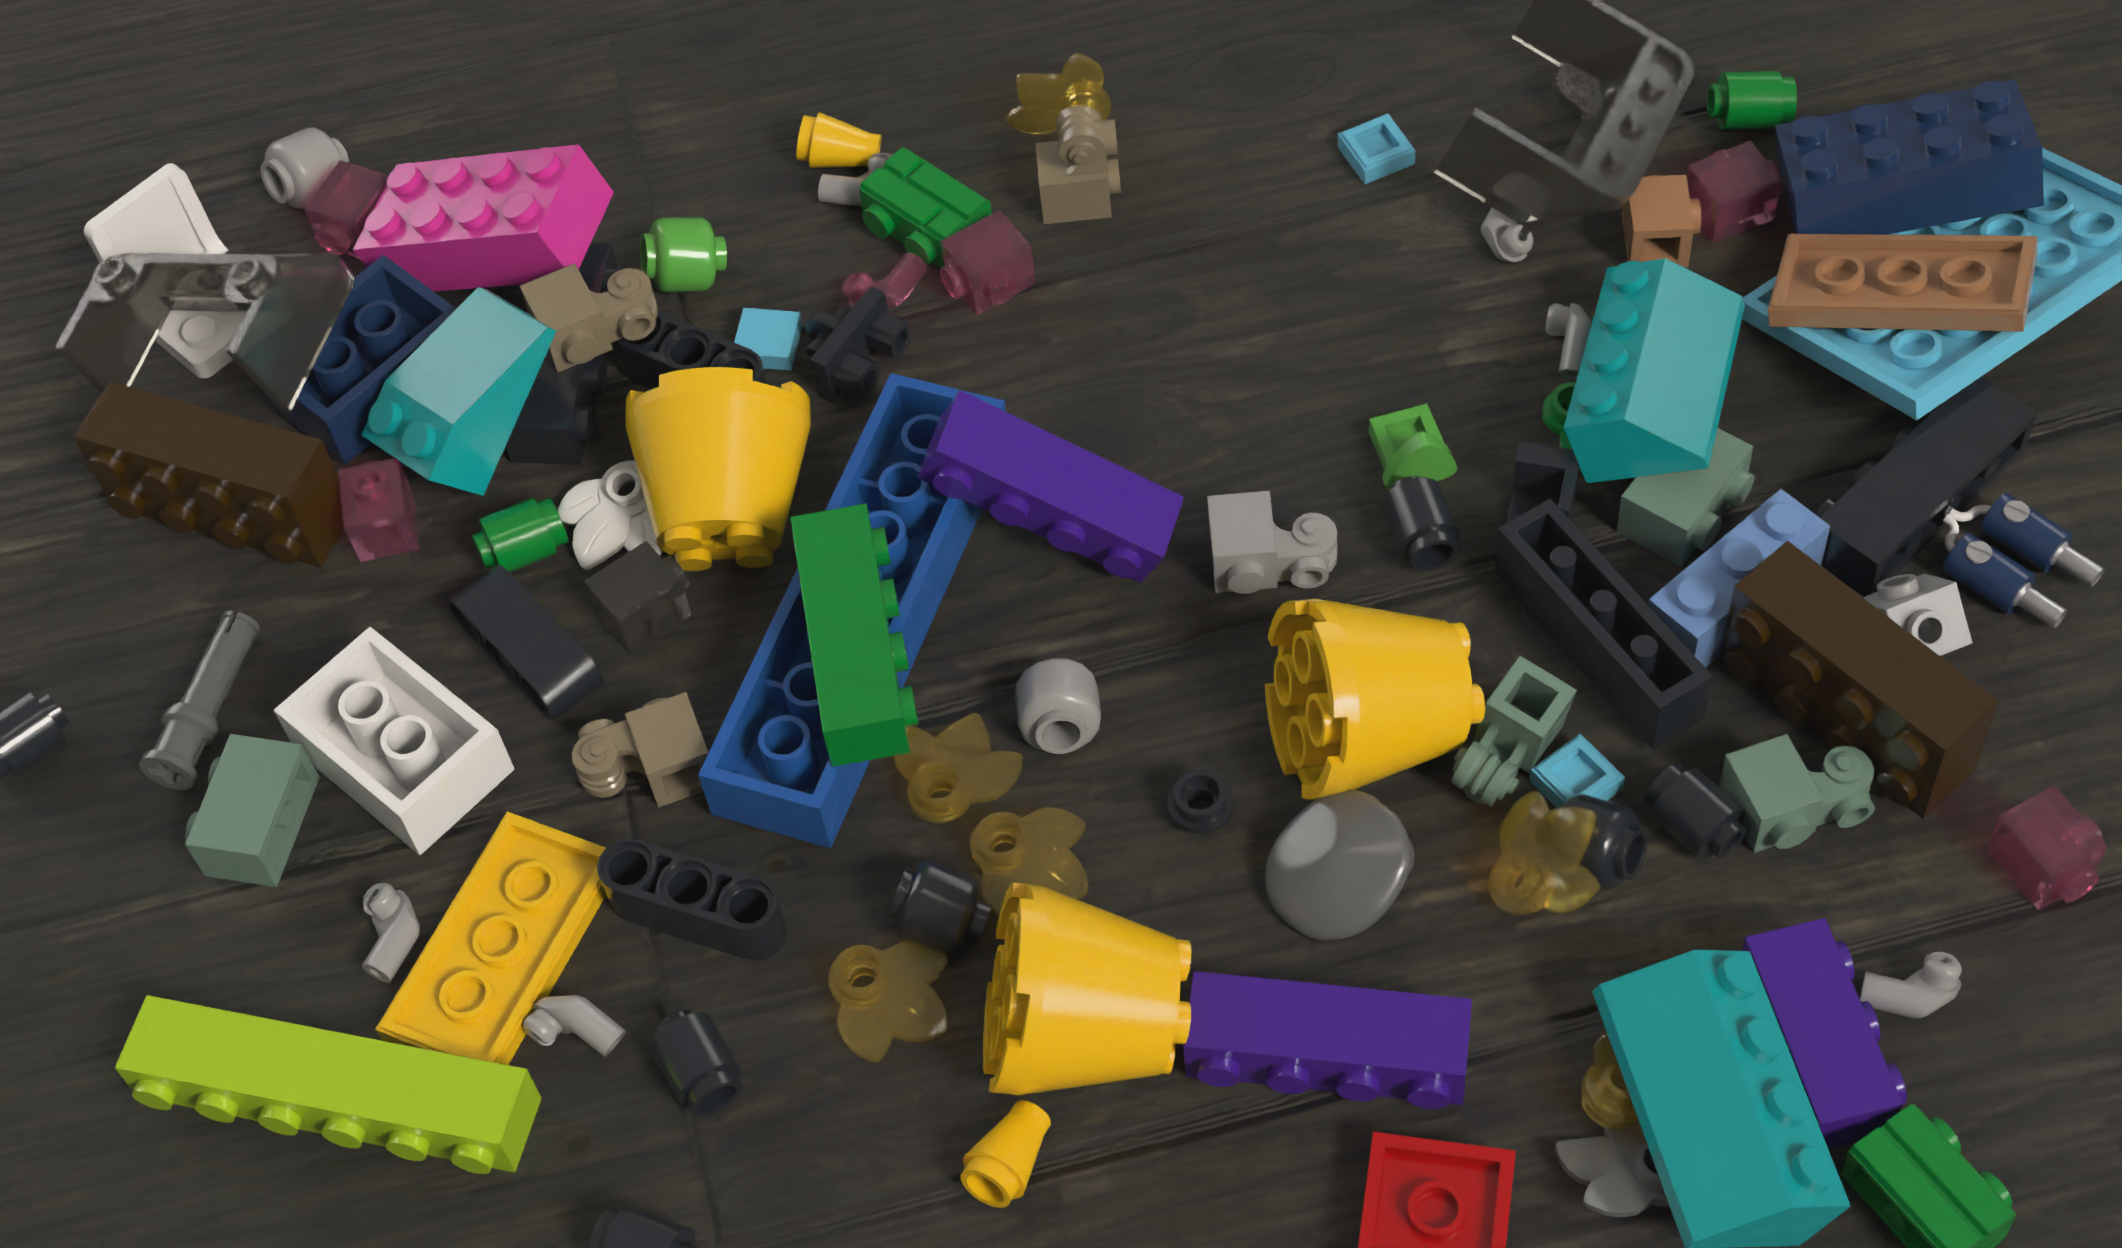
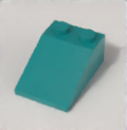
[362,287,557,496]

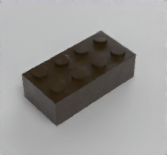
[73,381,355,568]
[1720,540,1999,819]

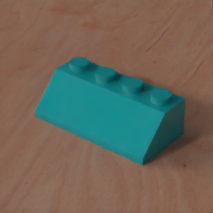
[1563,258,1745,483]
[1592,950,1851,1248]

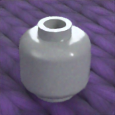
[260,127,349,209]
[1015,658,1101,754]

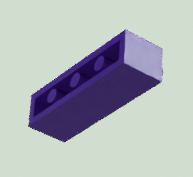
[917,390,1184,583]
[1183,971,1472,1109]

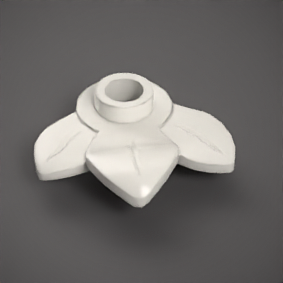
[557,460,663,570]

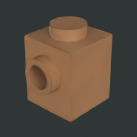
[1622,175,1701,268]

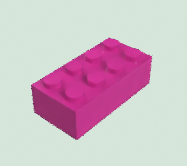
[353,144,614,292]

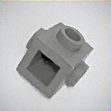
[1863,573,1973,656]

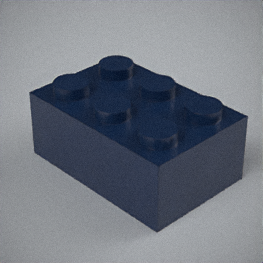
[250,254,457,465]

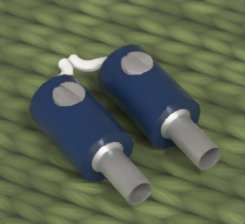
[1942,492,2104,628]

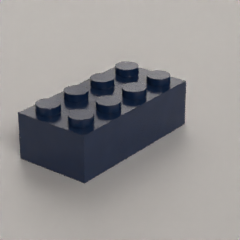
[1775,79,2044,235]

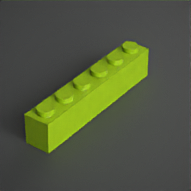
[115,995,542,1174]

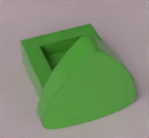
[1369,404,1457,491]

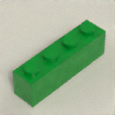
[790,503,919,767]

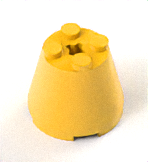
[626,367,811,571]
[1265,599,1485,800]
[983,883,1191,1095]

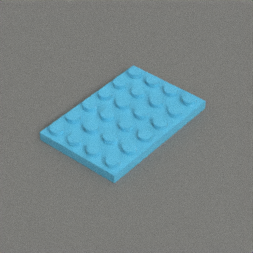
[1742,148,2122,420]

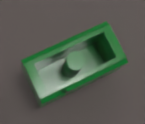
[859,147,994,275]
[1840,1104,2017,1248]

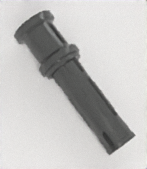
[139,611,260,790]

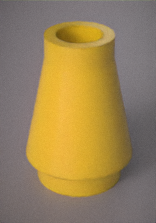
[796,112,882,168]
[961,1100,1051,1208]

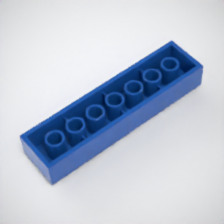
[698,373,1006,848]

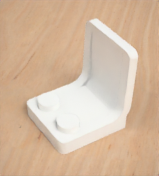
[84,163,289,378]

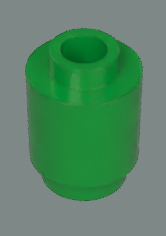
[1707,71,1797,130]
[472,497,569,572]

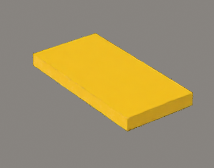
[375,811,606,1065]

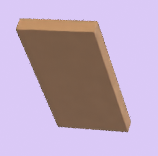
[1768,234,2038,332]

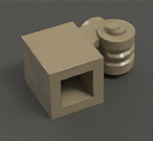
[1035,105,1121,224]
[520,263,658,372]
[572,692,709,808]

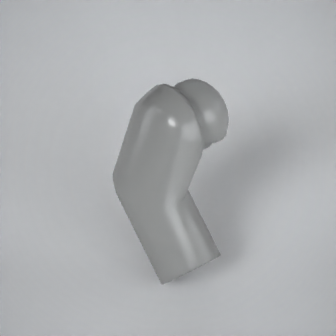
[818,153,892,207]
[1481,187,1534,263]
[1545,303,1592,380]
[362,882,420,983]
[1859,952,1962,1019]
[523,995,626,1057]

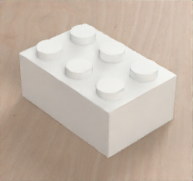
[274,627,515,855]

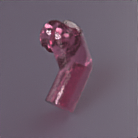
[842,253,927,308]

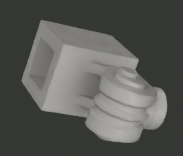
[1207,491,1337,594]

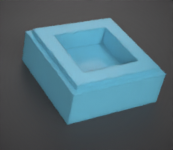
[1338,113,1416,185]
[734,308,803,371]
[1529,734,1625,810]

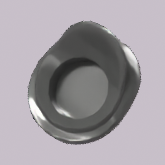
[1265,790,1415,941]

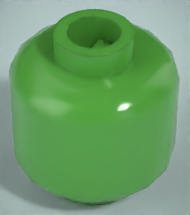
[640,217,727,293]

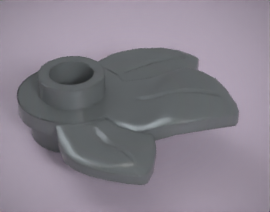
[1555,1099,1670,1217]

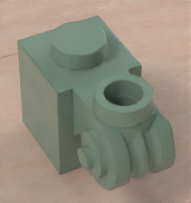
[1452,656,1577,807]
[1719,734,1875,853]

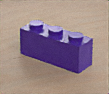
[1742,918,1907,1149]

